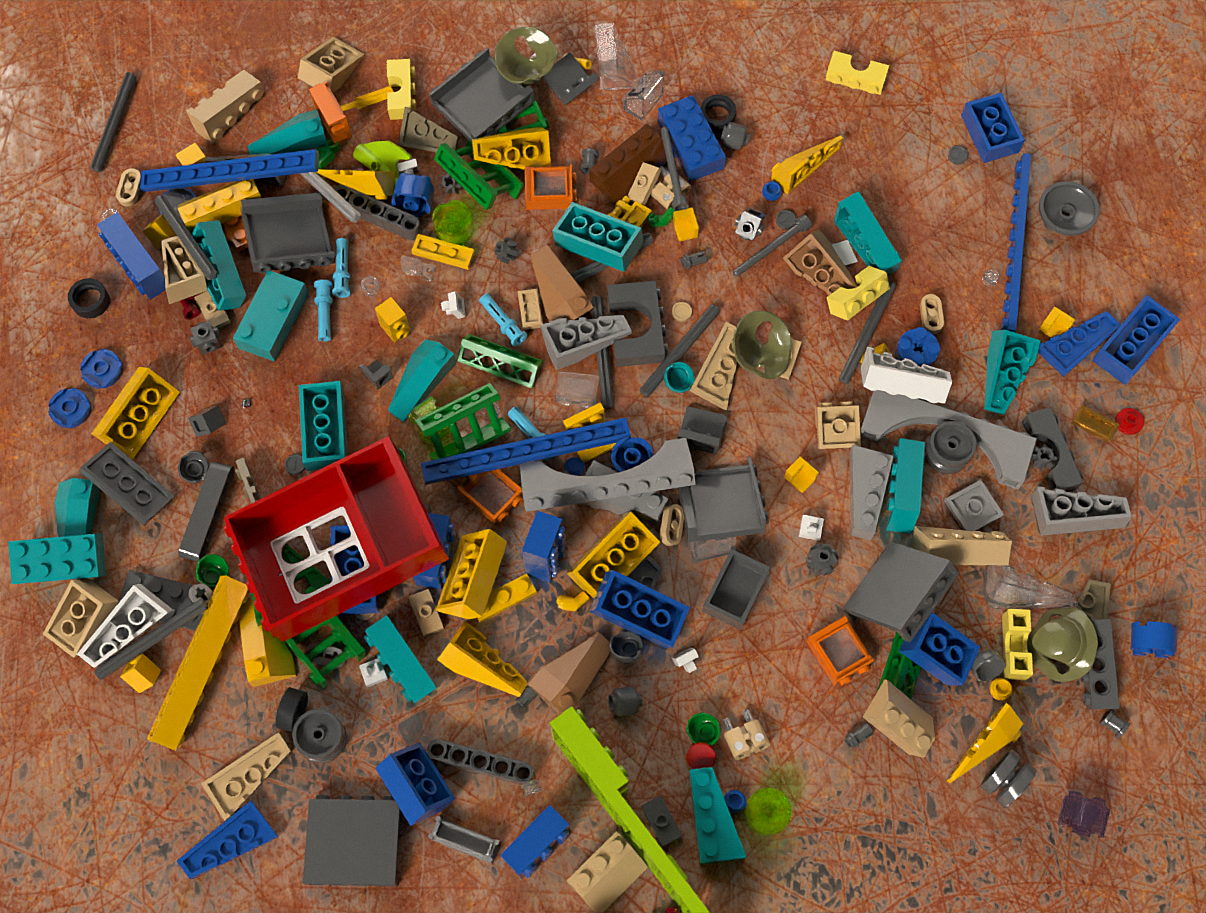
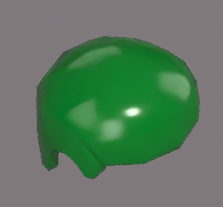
[196,554,229,589]
[686,712,722,746]

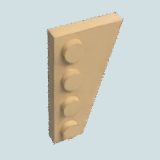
[690,322,737,410]
[201,732,291,821]

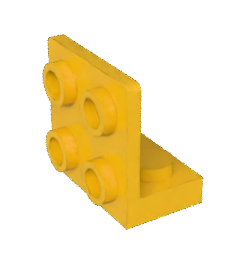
[563,403,616,463]

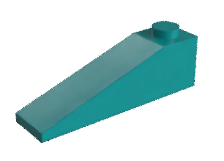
[248,109,327,155]
[984,330,1041,415]
[388,339,457,423]
[54,478,101,537]

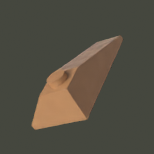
[783,229,858,295]
[530,245,594,322]
[526,632,611,714]

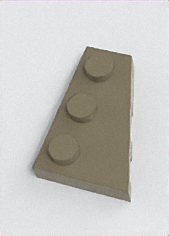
[398,106,459,153]
[235,458,262,503]
[1074,580,1111,646]

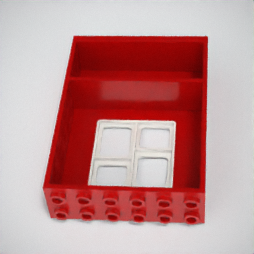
[223,436,449,642]

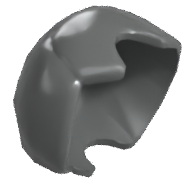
[178,451,210,484]
[609,630,644,664]
[971,649,1006,682]

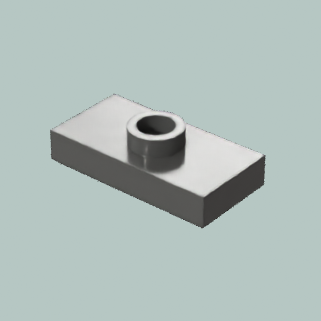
[641,795,682,847]

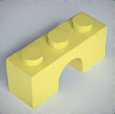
[826,51,889,95]
[387,59,416,120]
[826,266,890,321]
[1002,609,1033,680]

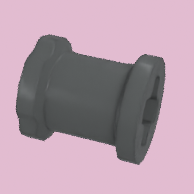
[580,148,599,174]
[1099,709,1130,739]

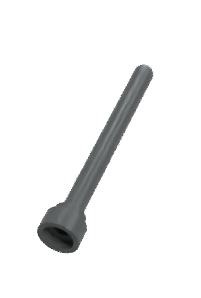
[661,127,689,211]
[733,214,812,277]

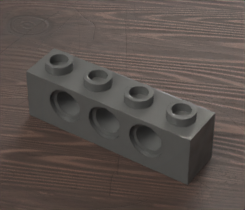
[1080,619,1120,710]

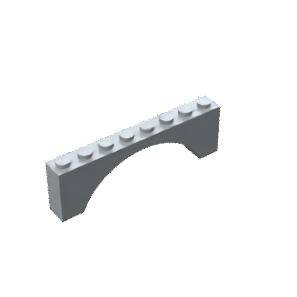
[860,390,1037,490]
[520,438,695,512]

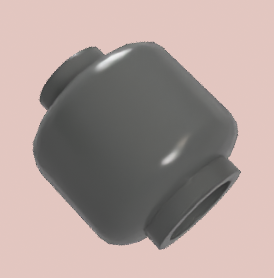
[720,122,750,150]
[608,686,642,717]

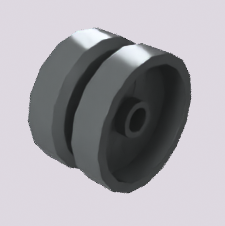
[924,421,977,474]
[292,709,347,763]
[980,749,1037,808]

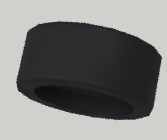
[700,94,736,133]
[68,278,110,319]
[276,687,308,732]

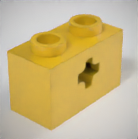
[375,297,411,343]

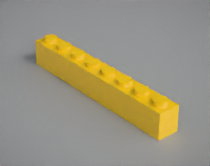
[147,575,249,751]

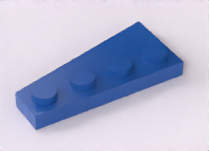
[1038,311,1121,377]
[177,801,279,879]

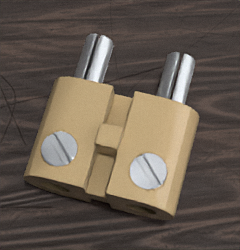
[651,166,691,209]
[722,709,770,760]

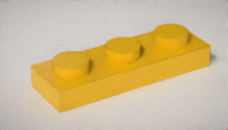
[411,234,475,270]
[477,573,537,623]

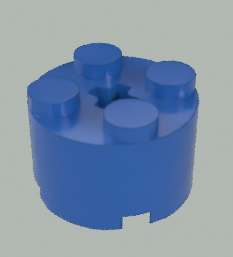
[391,173,435,218]
[894,327,940,367]
[611,437,653,473]
[1131,621,1178,659]

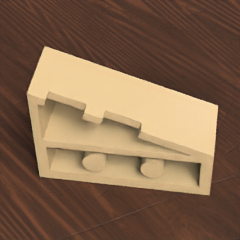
[162,236,207,304]

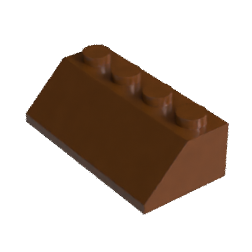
[589,124,668,205]

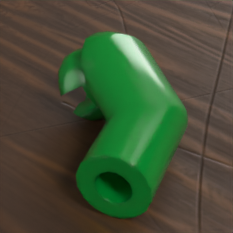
[648,207,675,227]

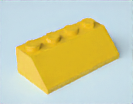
[177,179,261,235]
[91,367,180,459]
[567,512,660,598]
[436,529,507,619]

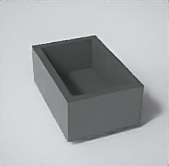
[702,549,771,630]

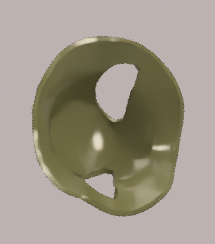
[495,27,558,84]
[733,311,792,379]
[1027,608,1098,682]

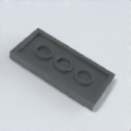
[80,442,174,526]
[117,570,212,631]

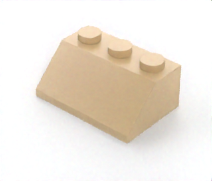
[863,680,935,758]
[567,831,648,913]

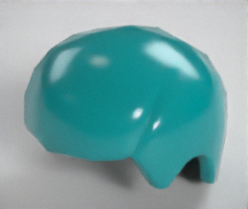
[664,362,695,393]

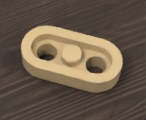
[116,168,141,206]
[920,294,944,334]
[660,504,684,546]

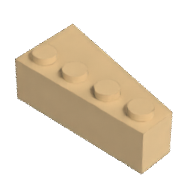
[186,70,265,144]
[912,526,1012,565]

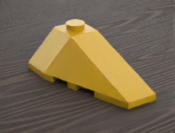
[472,127,551,170]
[771,135,843,195]
[316,169,395,199]
[239,600,297,687]
[437,621,527,697]
[946,703,1023,784]

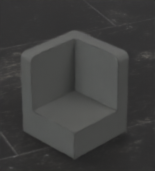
[360,360,393,390]
[188,405,226,437]

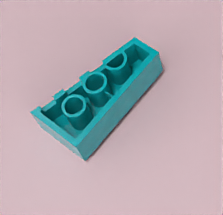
[833,191,902,276]
[192,220,246,311]
[364,615,437,703]
[689,767,747,865]

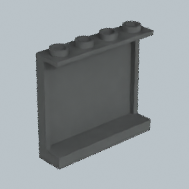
[429,48,535,142]
[240,193,335,273]
[678,456,769,542]
[843,542,959,642]
[302,795,400,887]

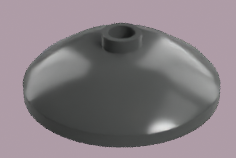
[1039,181,1099,236]

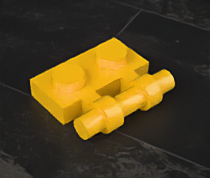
[608,196,652,228]

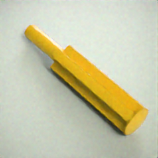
[340,86,394,111]

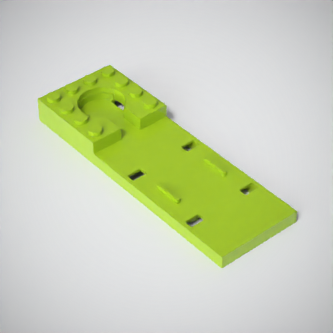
[549,706,710,913]

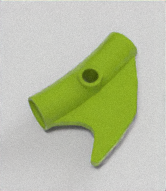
[353,141,412,184]

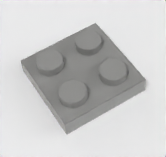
[944,480,1004,531]

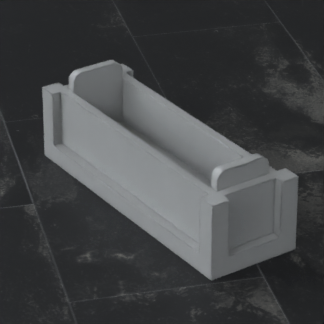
[428,816,501,864]

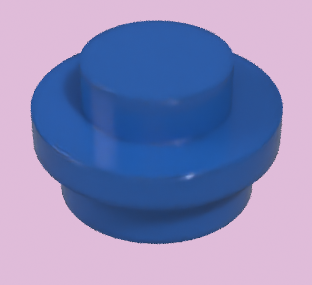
[762,182,782,201]
[564,457,585,476]
[724,790,746,813]

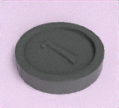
[948,146,968,165]
[776,210,796,229]
[284,454,305,475]

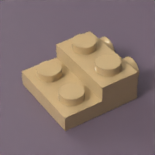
[815,401,861,449]

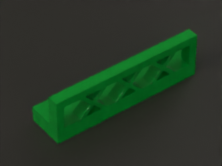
[457,334,544,388]
[877,632,921,699]

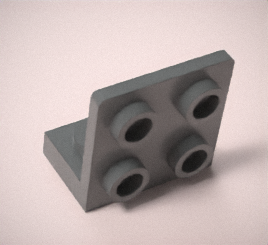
[542,53,599,106]
[677,406,727,455]

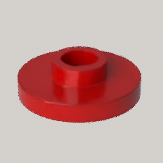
[1115,408,1144,435]
[686,742,716,769]

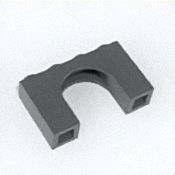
[607,281,668,367]

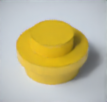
[989,678,1012,700]

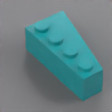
[886,438,925,534]

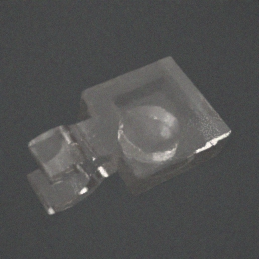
[400,255,437,281]

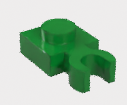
[316,139,341,169]

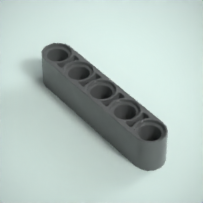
[334,185,421,240]
[179,461,235,562]
[427,739,534,786]

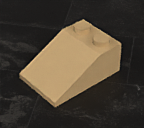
[298,37,364,93]
[43,578,119,658]

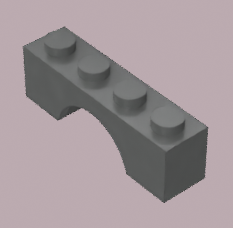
[1022,407,1083,492]

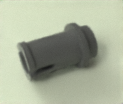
[680,251,707,269]
[515,686,538,709]
[844,723,874,749]

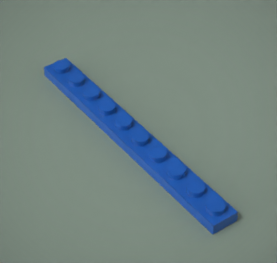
[140,149,319,192]
[1001,153,1031,333]
[421,418,631,485]

